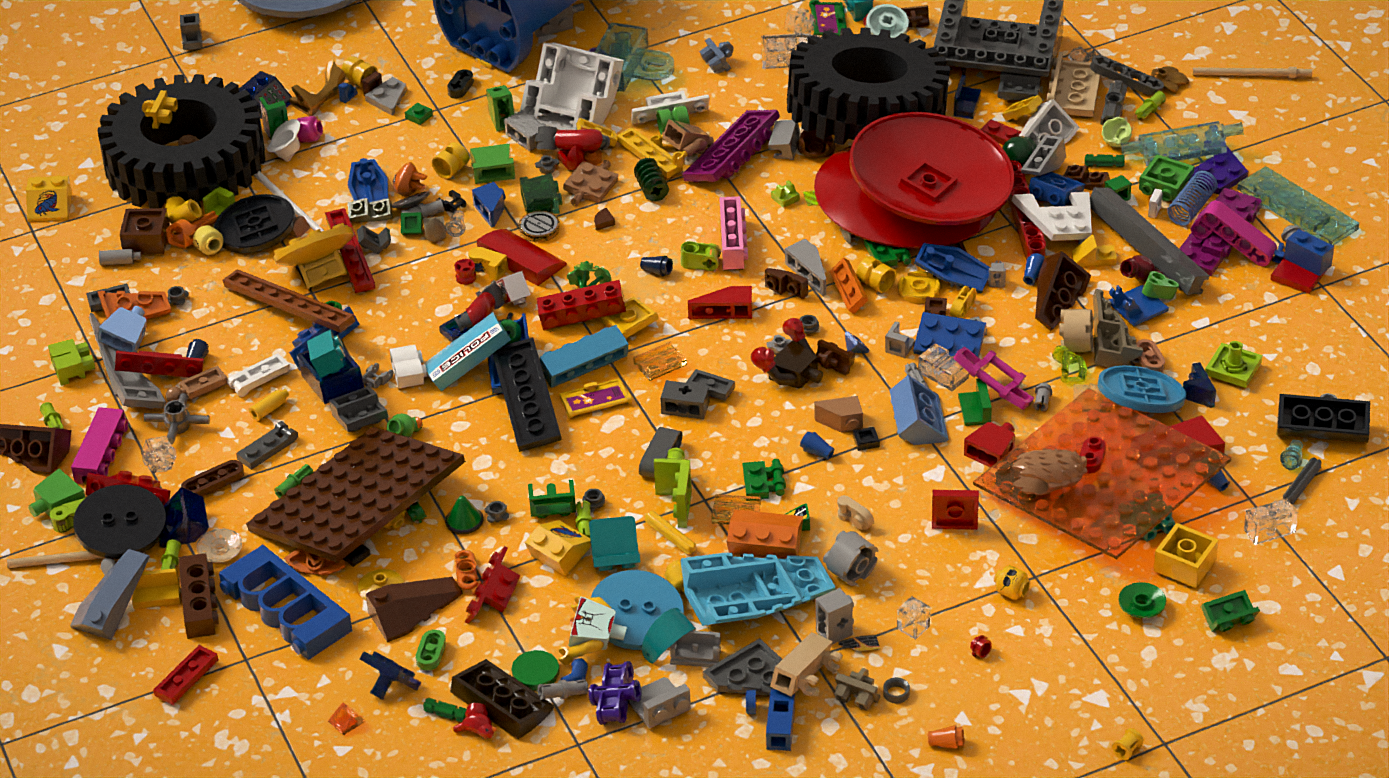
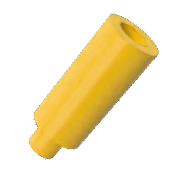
[249,389,289,421]

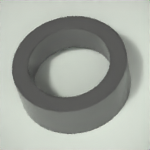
[883,677,910,703]

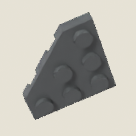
[703,638,783,696]

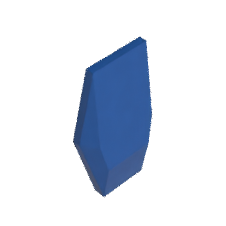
[348,158,388,202]
[914,243,991,293]

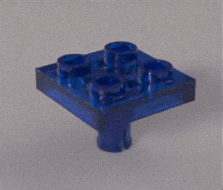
[359,651,421,700]

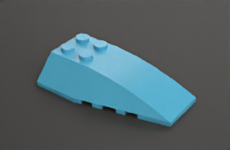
[681,553,836,626]

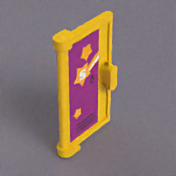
[559,378,632,419]

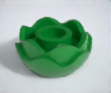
[500,319,521,345]

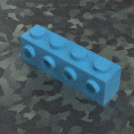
[540,325,629,388]

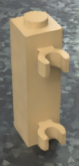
[770,632,843,696]

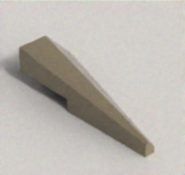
[1093,289,1143,367]

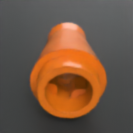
[928,725,965,749]

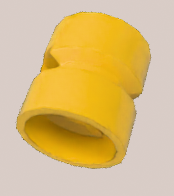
[341,56,378,88]
[432,142,469,179]
[856,256,896,293]

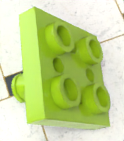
[1205,341,1263,388]

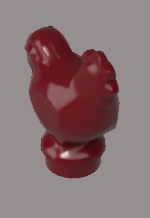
[1120,255,1164,282]

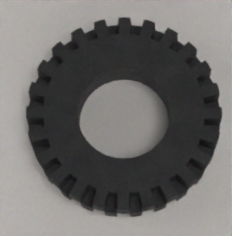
[786,28,950,145]
[98,74,265,208]

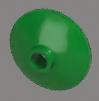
[1118,582,1166,618]

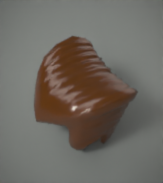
[798,129,836,158]

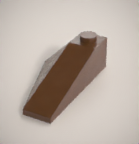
[1035,251,1091,330]
[0,424,72,472]
[365,576,463,642]

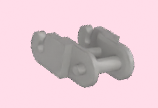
[362,363,394,388]

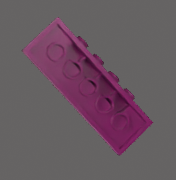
[682,110,780,182]
[1179,188,1263,276]

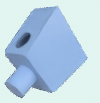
[98,306,147,352]

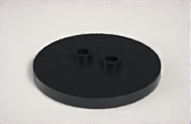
[214,194,296,253]
[73,485,166,559]

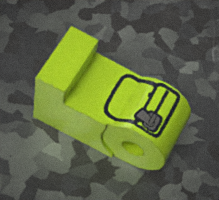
[50,498,85,533]

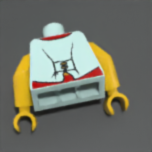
[558,596,627,665]

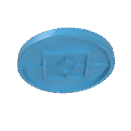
[1097,365,1186,413]
[591,570,684,650]

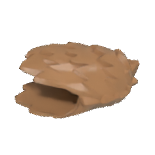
[1012,448,1088,495]

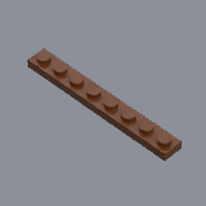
[222,269,355,333]

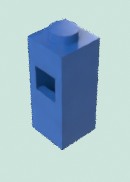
[766,689,795,751]

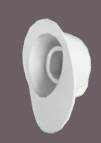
[267,119,300,162]

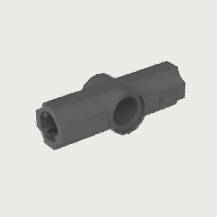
[1100,80,1127,126]

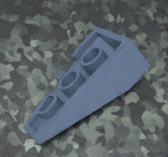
[70,549,150,640]

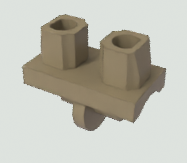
[834,668,880,711]

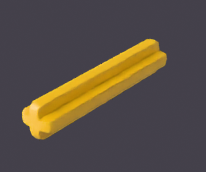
[645,511,696,555]

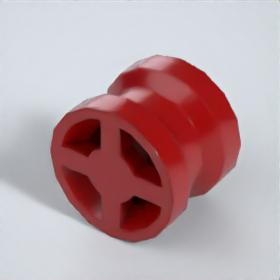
[454,259,476,285]

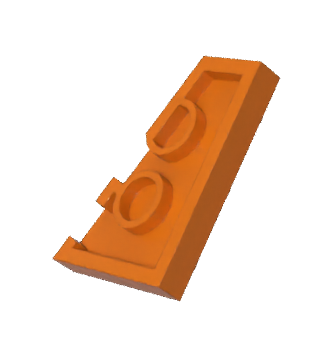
[98,291,171,320]

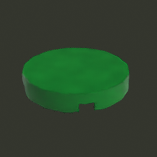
[511,650,560,691]

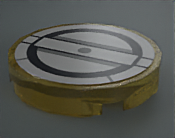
[519,211,560,242]

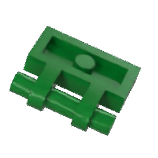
[864,239,912,267]
[742,459,786,500]

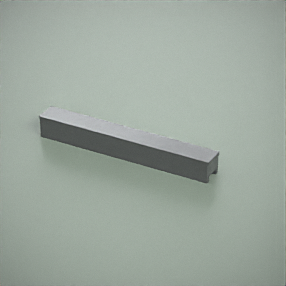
[1090,187,1210,295]

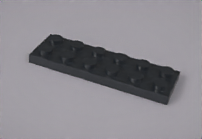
[493,337,562,452]

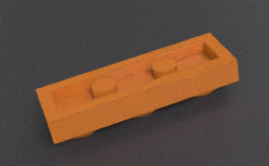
[829,257,868,314]

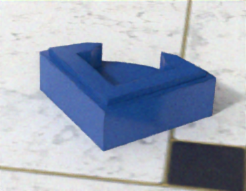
[338,83,358,103]

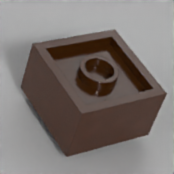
[119,208,170,254]

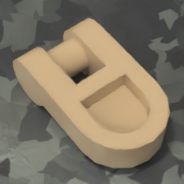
[837,495,874,530]

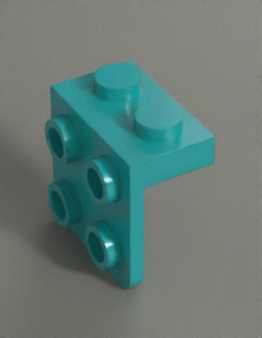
[589,516,640,571]

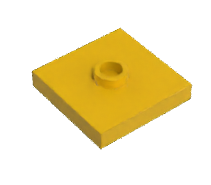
[600,296,659,339]

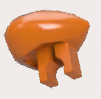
[392,162,427,196]

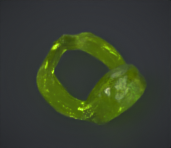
[1052,345,1087,383]

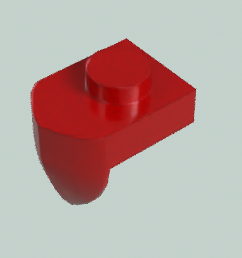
[557,146,585,170]

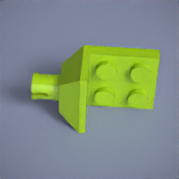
[654,448,692,528]

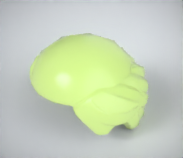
[1101,117,1132,147]

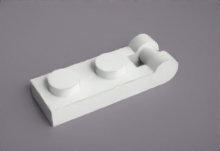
[227,353,290,397]

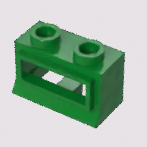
[528,479,576,518]

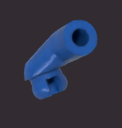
[561,658,588,682]

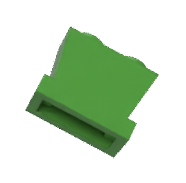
[470,143,515,184]

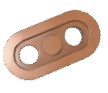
[1136,339,1165,372]

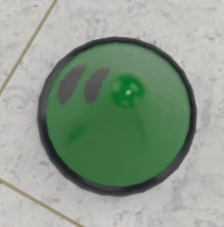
[445,496,484,534]

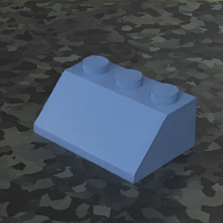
[889,375,949,445]

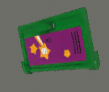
[809,0,847,38]

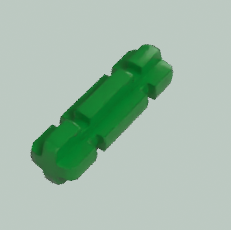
[1085,154,1125,167]
[423,698,467,722]

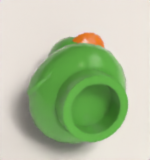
[387,413,423,437]

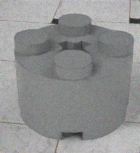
[823,531,879,586]

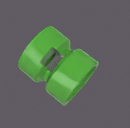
[656,105,690,135]

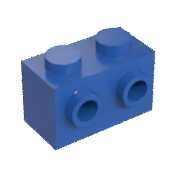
[1284,229,1334,276]

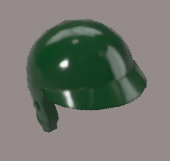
[1002,136,1037,167]

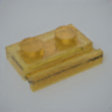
[633,341,687,381]
[711,494,761,525]

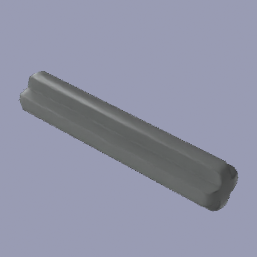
[1282,457,1322,505]

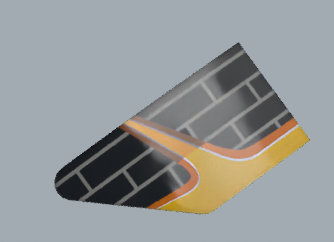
[838,635,881,652]

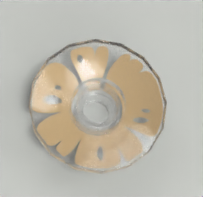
[196,528,242,563]

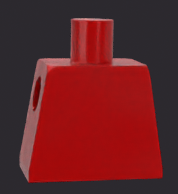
[964,422,1015,472]

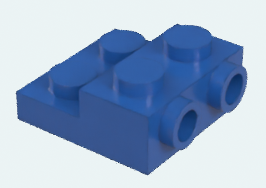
[1029,172,1085,207]

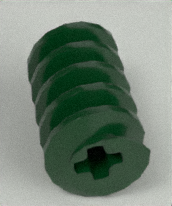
[634,158,669,201]

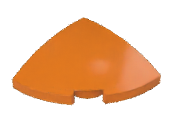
[284,548,346,576]

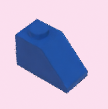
[472,182,506,228]

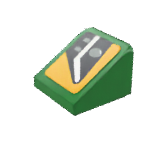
[786,503,810,531]

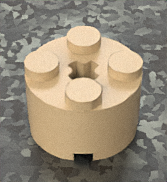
[1059,309,1093,353]

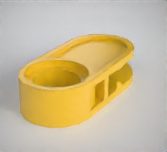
[950,286,976,319]

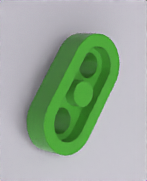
[415,630,446,670]

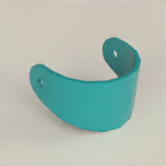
[642,608,696,663]

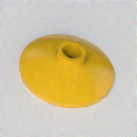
[358,569,404,601]

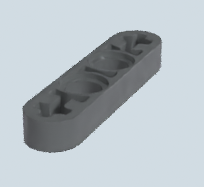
[1090,55,1164,96]

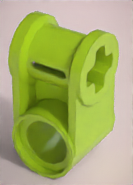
[680,241,721,271]

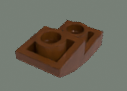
[1063,165,1110,190]
[765,268,808,299]

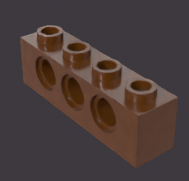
[179,553,219,639]

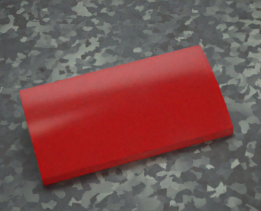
[477,229,567,286]

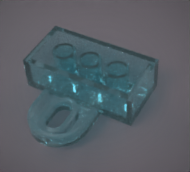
[594,22,674,92]

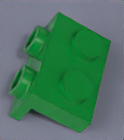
[1200,590,1260,632]

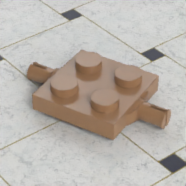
[563,160,619,206]

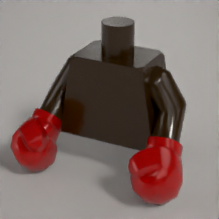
[750,318,823,389]

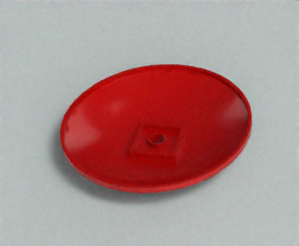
[849,112,1014,225]

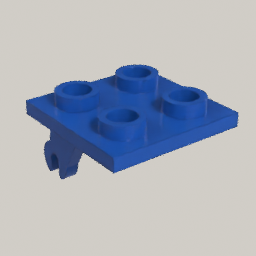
[1109,285,1169,326]

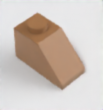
[814,395,863,432]

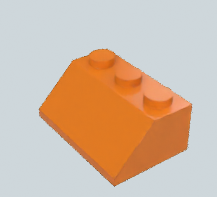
[727,510,803,559]

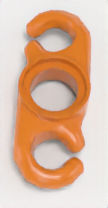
[454,550,478,590]

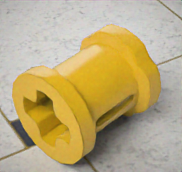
[1112,728,1144,760]

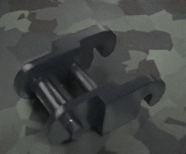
[436,190,466,214]

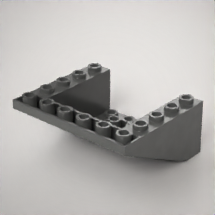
[933,0,1064,77]

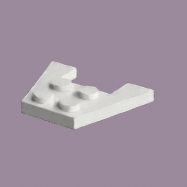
[1012,192,1092,241]

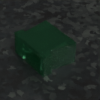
[519,173,562,215]

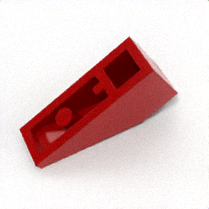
[688,286,752,319]

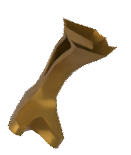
[289,59,346,116]

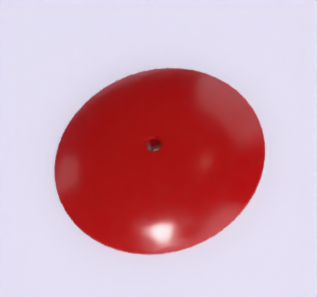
[814,145,996,248]

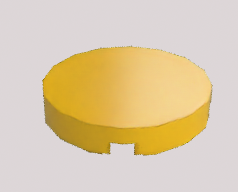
[898,271,940,304]

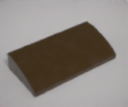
[450,659,554,739]

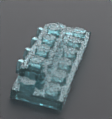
[1237,166,1359,246]

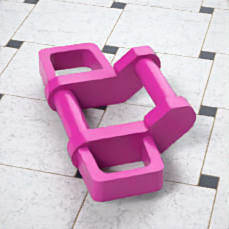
[953,347,1035,410]

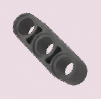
[639,426,683,479]

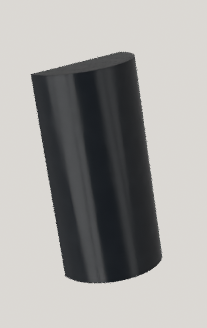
[1276,394,1370,443]

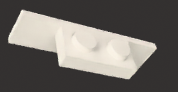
[631,90,710,124]

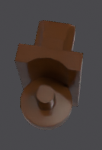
[901,5,929,28]
[816,339,855,375]

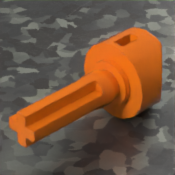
[166,211,219,248]

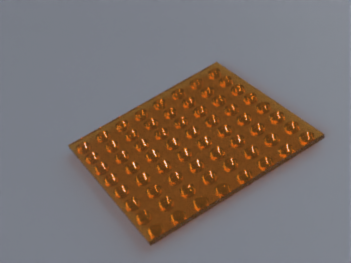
[973,388,1232,560]

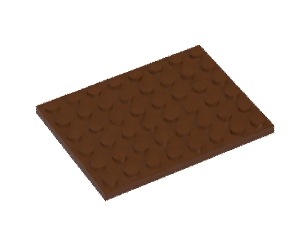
[246,426,466,563]

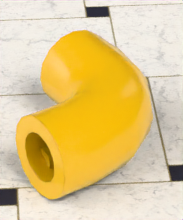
[165,196,202,224]

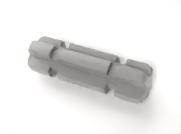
[905,362,929,388]

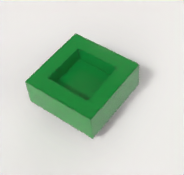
[404,102,433,125]
[401,212,423,235]

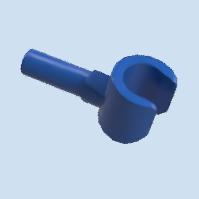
[1272,242,1285,263]

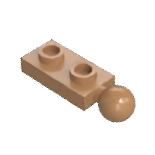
[166,365,228,402]

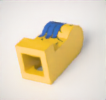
[468,247,508,281]

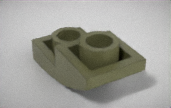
[348,198,393,222]

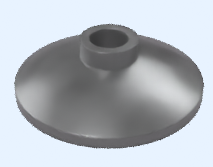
[391,191,430,209]

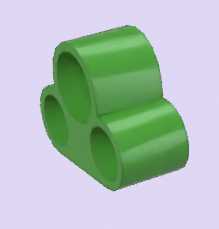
[1142,271,1179,299]

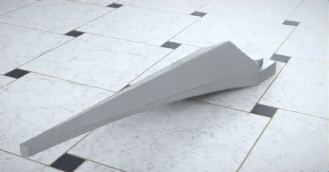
[88,313,166,409]

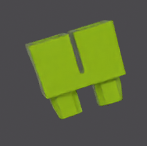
[48,339,95,386]

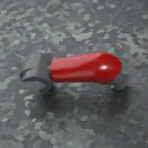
[535,126,610,152]
[454,280,505,332]

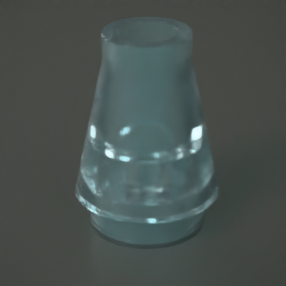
[1280,440,1303,470]

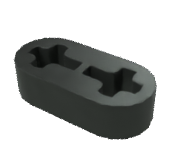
[447,69,474,99]

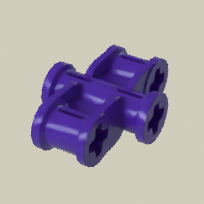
[589,661,642,725]

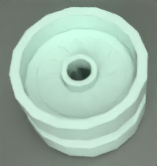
[865,4,909,38]

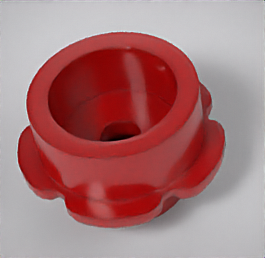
[970,635,992,658]

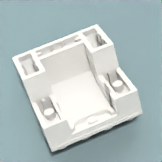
[520,42,624,130]

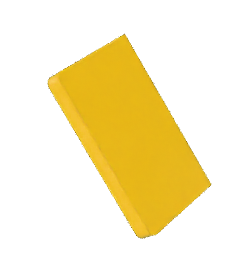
[132,568,180,609]

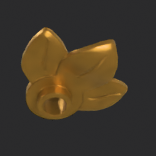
[1151,66,1190,92]

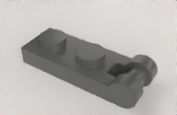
[236,421,298,470]

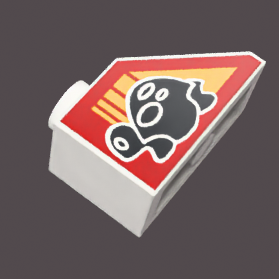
[496,271,531,306]

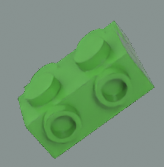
[1139,154,1195,201]

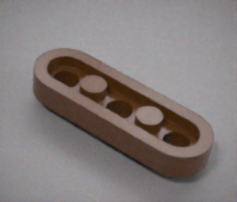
[181,460,244,500]

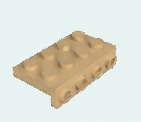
[1046,52,1101,117]

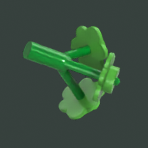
[567,261,612,288]

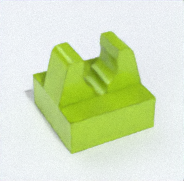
[771,180,800,208]

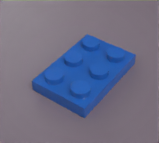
[913,312,987,360]

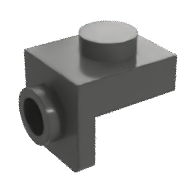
[357,225,391,254]

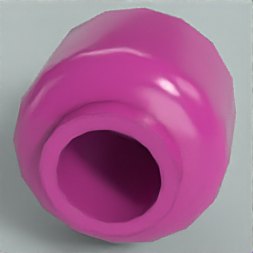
[297,116,323,143]

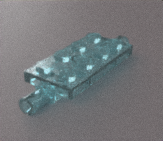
[1120,121,1244,166]

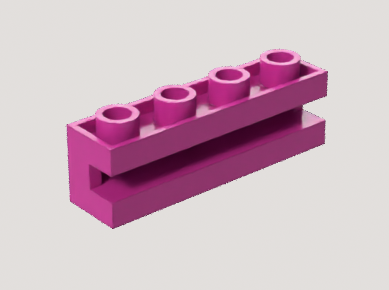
[71,407,128,484]

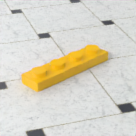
[617,127,683,179]

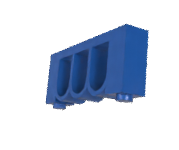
[219,545,353,660]

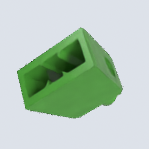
[486,85,514,131]
[28,468,85,517]

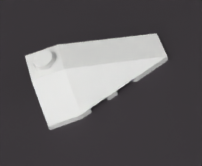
[1019,99,1080,146]

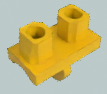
[142,90,178,129]

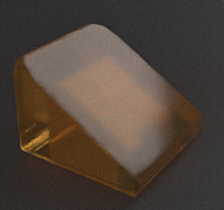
[328,702,365,735]

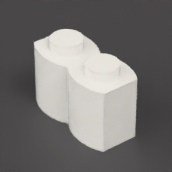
[389,345,427,389]

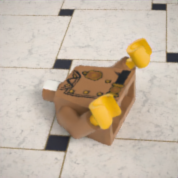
[650,119,714,167]

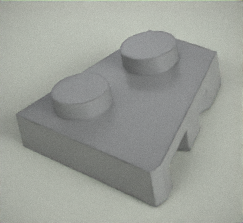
[365,77,407,115]

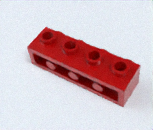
[537,280,626,330]

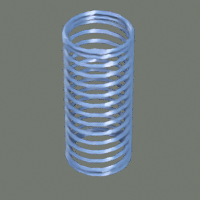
[1167,171,1218,226]

